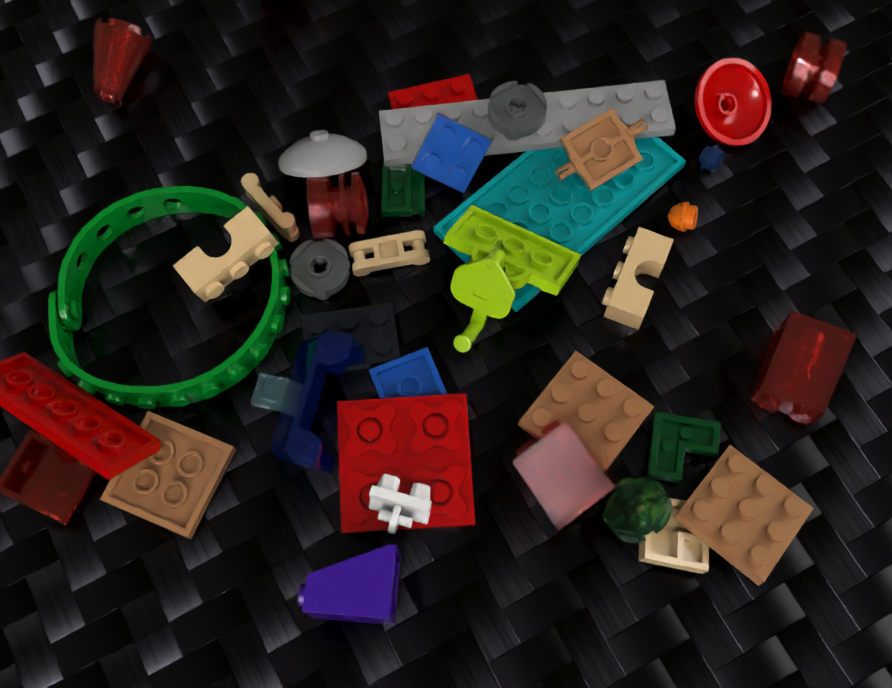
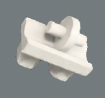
[369,474,432,534]

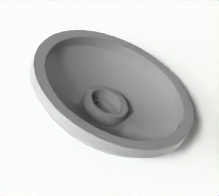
[278,130,367,178]

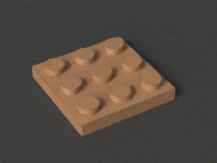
[518,351,654,484]
[100,411,236,539]
[674,445,814,586]

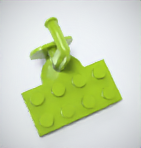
[444,205,581,353]

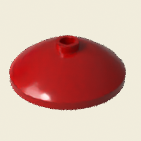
[695,58,772,146]

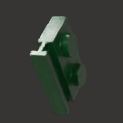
[381,160,425,217]

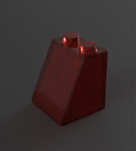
[751,311,857,424]
[512,420,618,530]

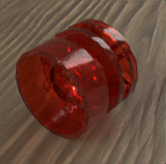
[307,171,369,239]

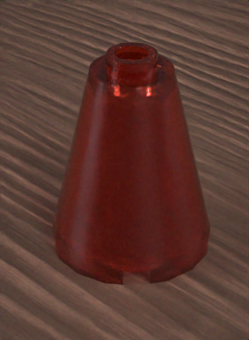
[93,18,152,103]

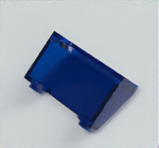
[271,331,366,474]

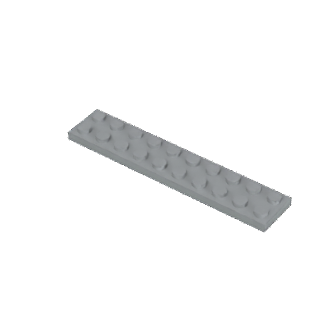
[379,80,676,167]

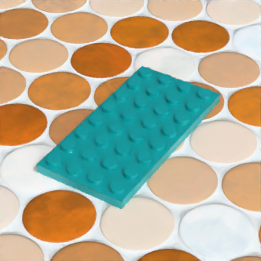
[433,137,686,312]

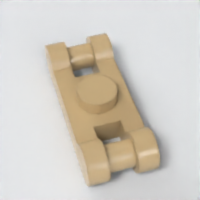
[241,173,300,242]
[348,230,430,276]

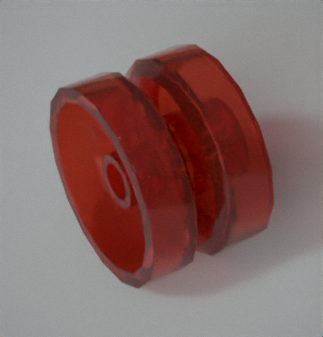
[781,31,846,104]

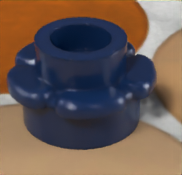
[698,144,726,172]

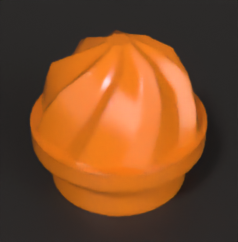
[668,202,698,232]

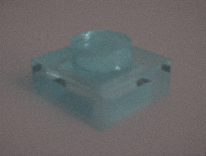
[251,373,292,412]

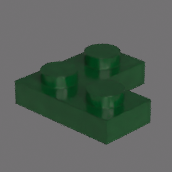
[646,412,721,483]

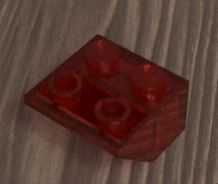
[0,430,97,525]

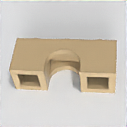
[173,206,279,302]
[602,227,674,330]

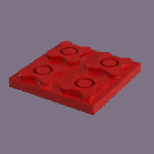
[337,393,475,534]

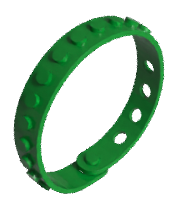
[48,186,290,409]

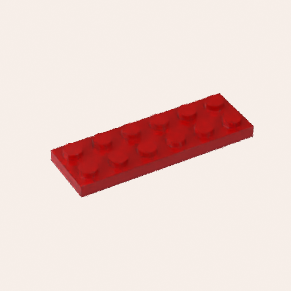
[0,352,161,480]

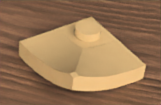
[635,497,709,574]

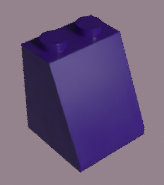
[298,544,401,625]

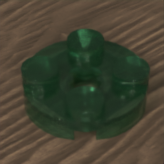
[602,477,673,543]

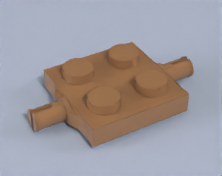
[554,108,648,192]

